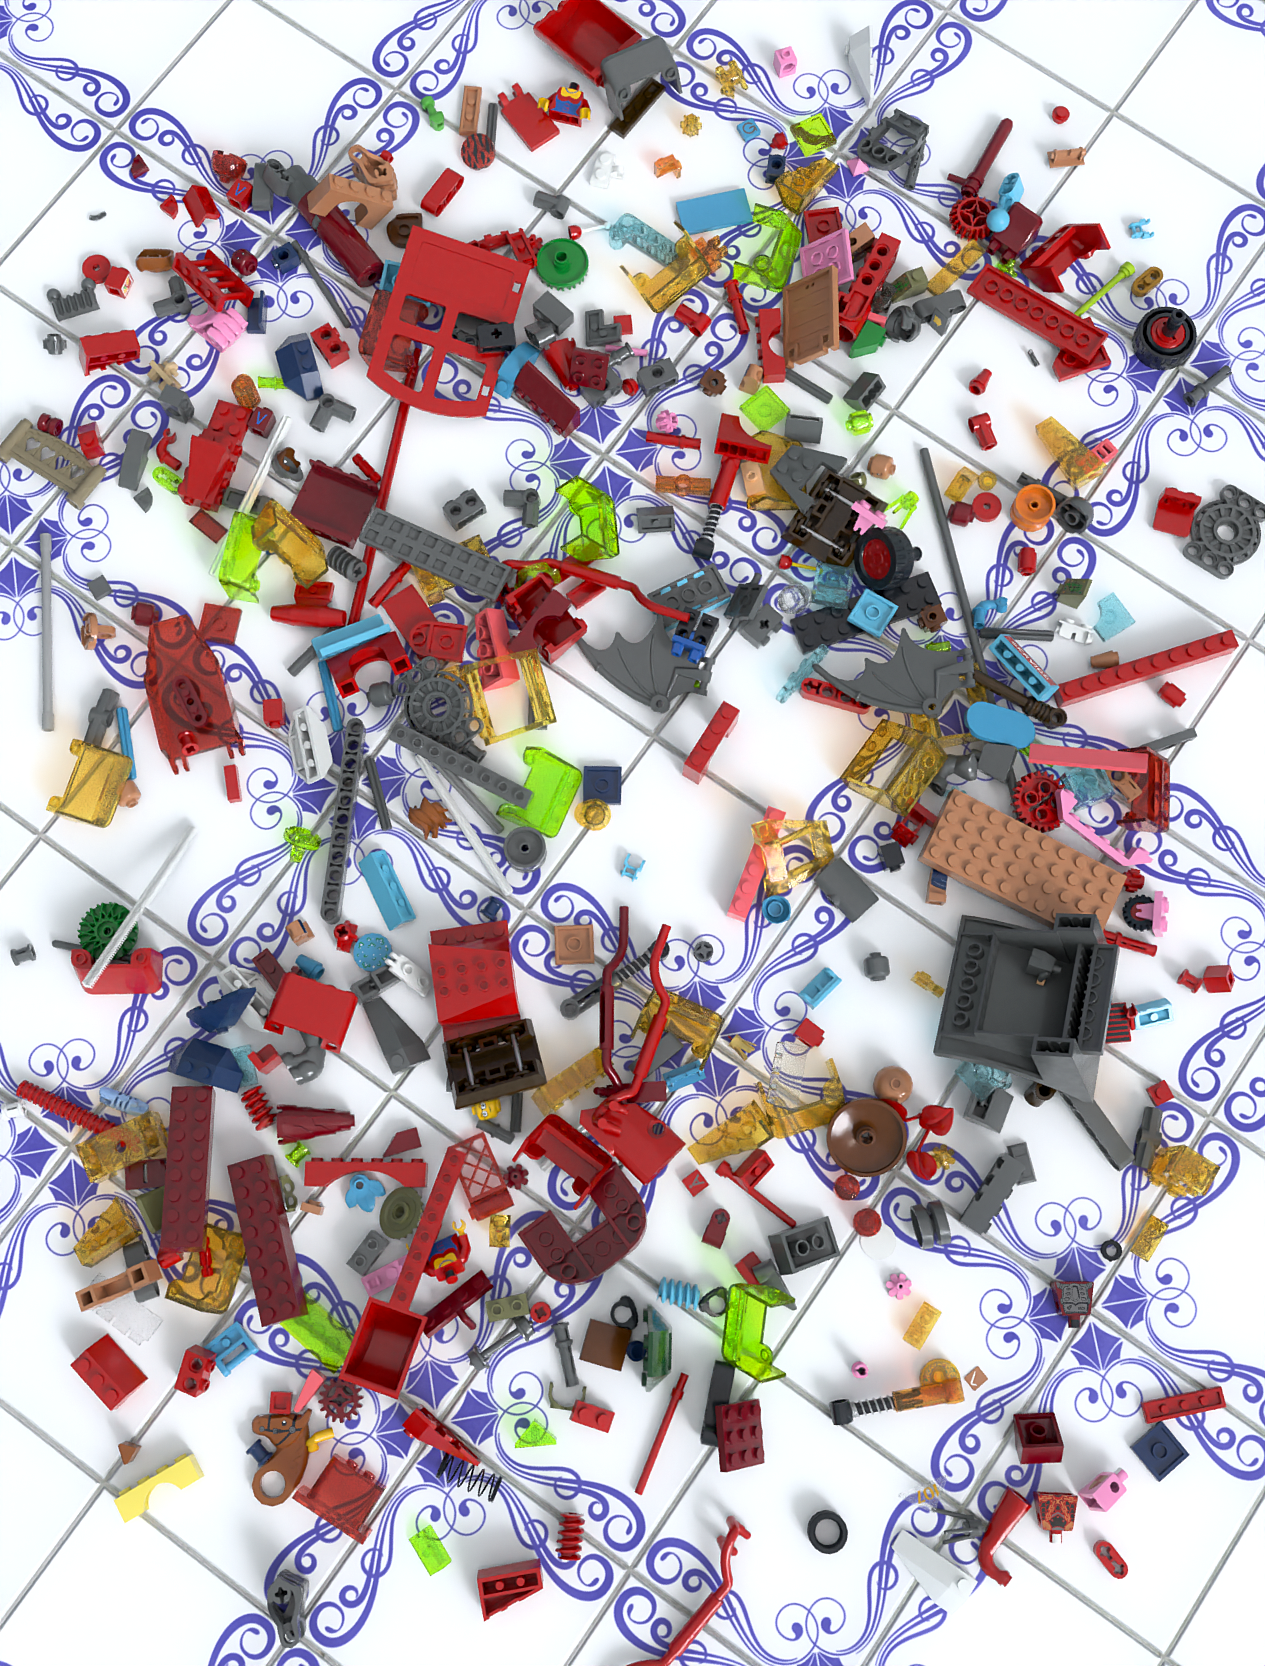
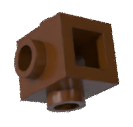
[697,367,727,397]
[917,603,948,633]

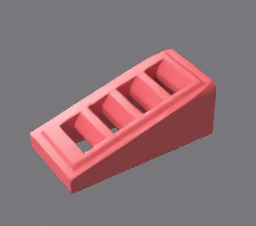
[1076,438,1118,477]
[294,1368,327,1413]

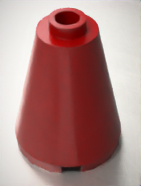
[541,338,580,392]

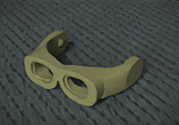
[279,1175,298,1213]
[548,1382,587,1411]

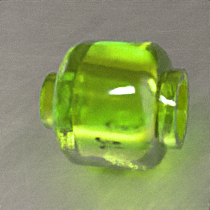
[845,410,874,436]

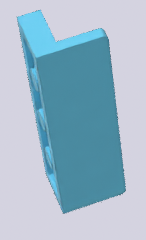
[311,614,391,661]
[358,850,416,931]

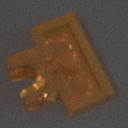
[688,235,728,276]

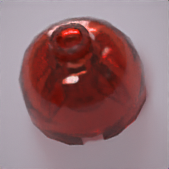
[211,150,248,184]

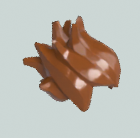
[408,797,452,840]

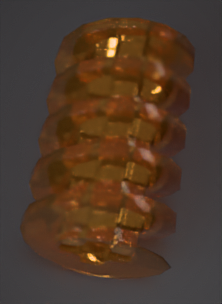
[231,374,261,409]

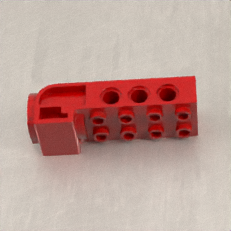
[838,232,901,343]

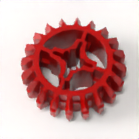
[949,194,995,242]

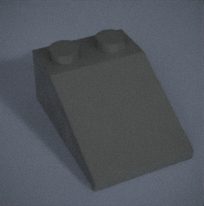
[768,1216,841,1276]

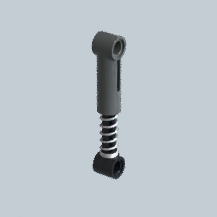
[560,941,670,1020]

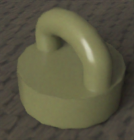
[848,472,867,488]

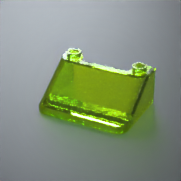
[496,746,582,838]

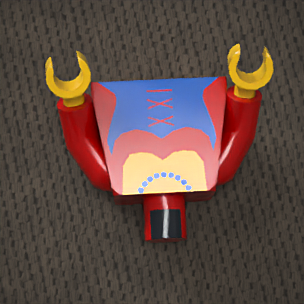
[537,82,591,127]
[406,1219,471,1284]

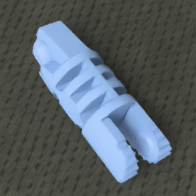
[99,1087,149,1118]

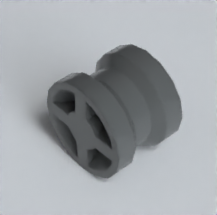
[694,941,713,962]

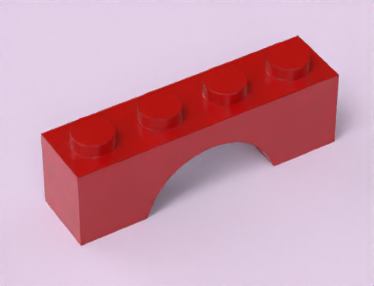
[754,308,786,384]

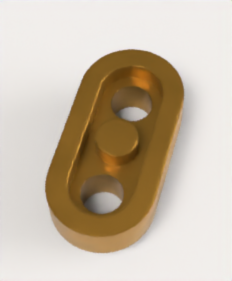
[1131,266,1163,297]

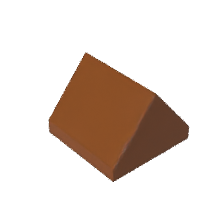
[118,1441,142,1465]

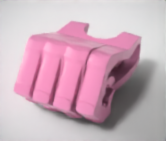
[186,301,248,353]

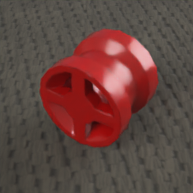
[530,1301,551,1323]

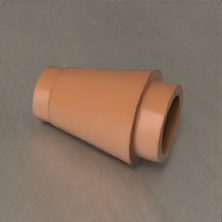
[1090,650,1119,668]

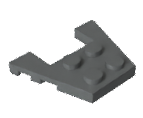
[770,445,847,514]

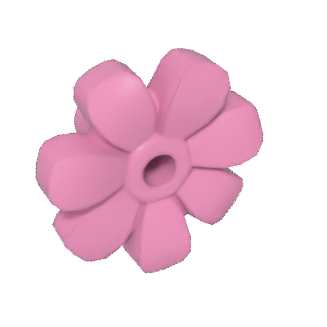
[886,1273,912,1300]

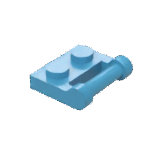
[203,1321,260,1377]

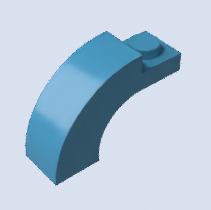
[494,342,541,399]

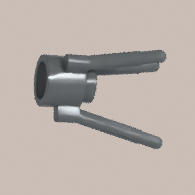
[931,1507,983,1544]

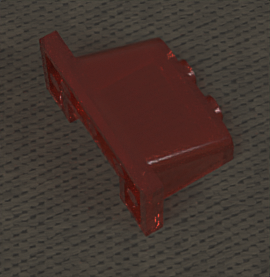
[292,1453,387,1545]

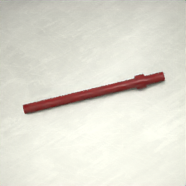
[634,1372,689,1495]

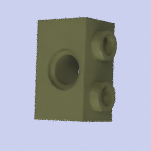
[485,1292,530,1323]

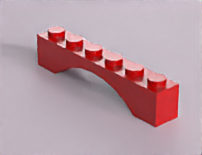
[304,1158,428,1188]

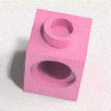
[773,46,797,79]

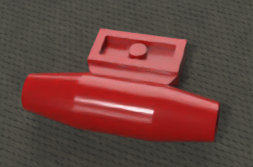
[270,580,347,628]

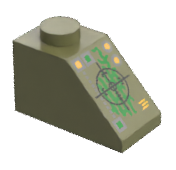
[886,266,929,304]
[1056,578,1093,609]

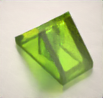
[515,1419,557,1448]

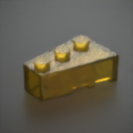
[73,1196,143,1268]

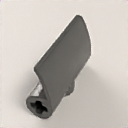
[813,857,879,924]

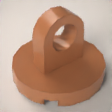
[81,612,116,650]

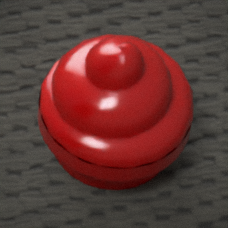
[770,132,789,150]

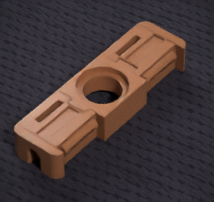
[1101,748,1142,803]

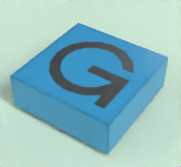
[737,118,761,142]

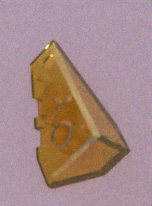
[774,157,840,216]
[687,1099,775,1165]

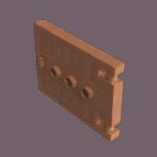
[783,265,839,369]

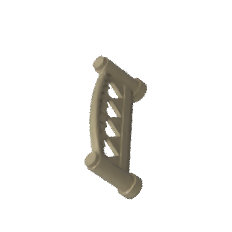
[0,418,107,510]

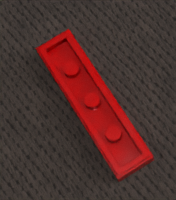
[1140,1386,1227,1424]

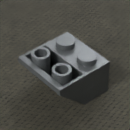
[962,1080,1014,1134]

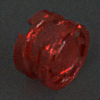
[852,1208,882,1237]

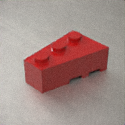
[79,330,141,376]
[477,1558,544,1622]

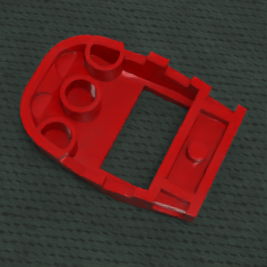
[467,228,537,269]

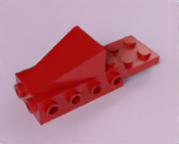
[177,399,254,513]

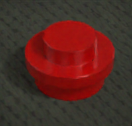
[1052,106,1070,124]
[622,378,639,396]

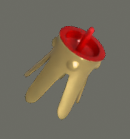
[728,1034,757,1061]

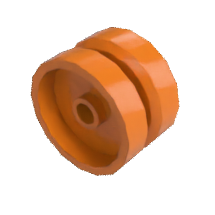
[1010,484,1056,532]

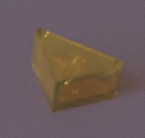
[944,466,979,502]

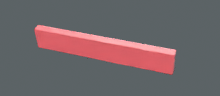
[1028,744,1148,773]

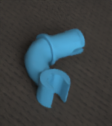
[972,597,1008,629]

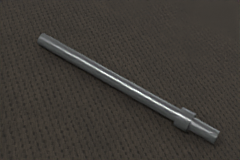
[291,240,351,328]

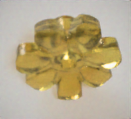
[931,1144,955,1170]

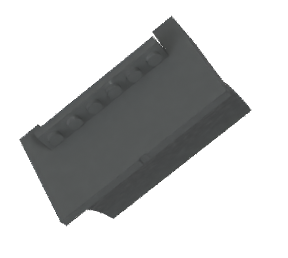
[933,913,1120,1103]

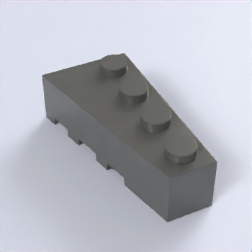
[958,1152,1026,1235]

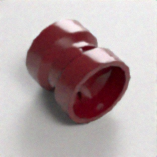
[37,413,63,437]

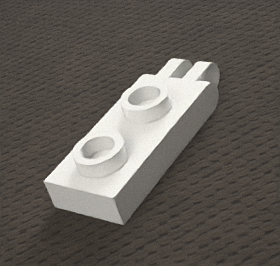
[384,952,433,996]

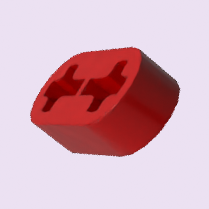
[1093,1540,1128,1579]

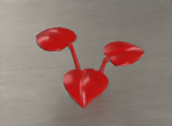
[880,1099,954,1180]

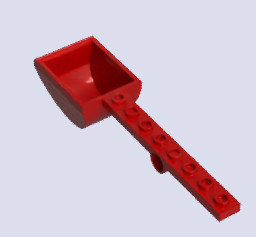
[339,1147,467,1400]

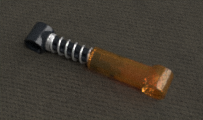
[829,1378,965,1425]

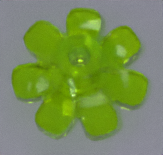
[997,258,1018,278]

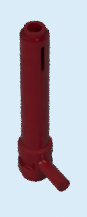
[947,118,1013,198]

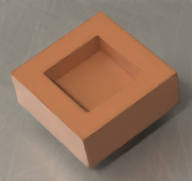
[300,1199,325,1215]

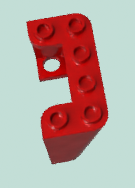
[263,972,358,1054]

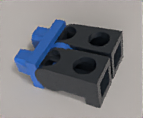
[671,606,719,664]

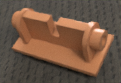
[1047,147,1086,168]

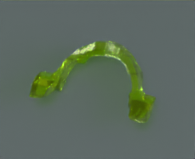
[514,562,561,589]

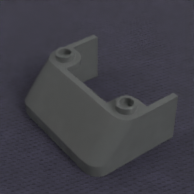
[600,35,683,121]

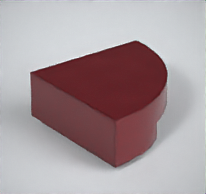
[131,154,150,179]

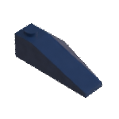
[186,987,256,1035]

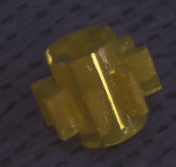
[680,113,702,137]

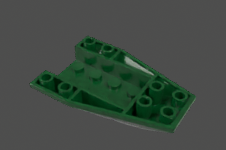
[641,1304,672,1392]

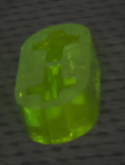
[152,466,183,495]

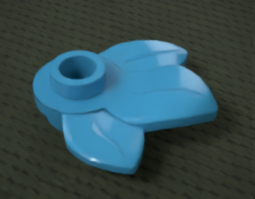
[345,1174,386,1212]

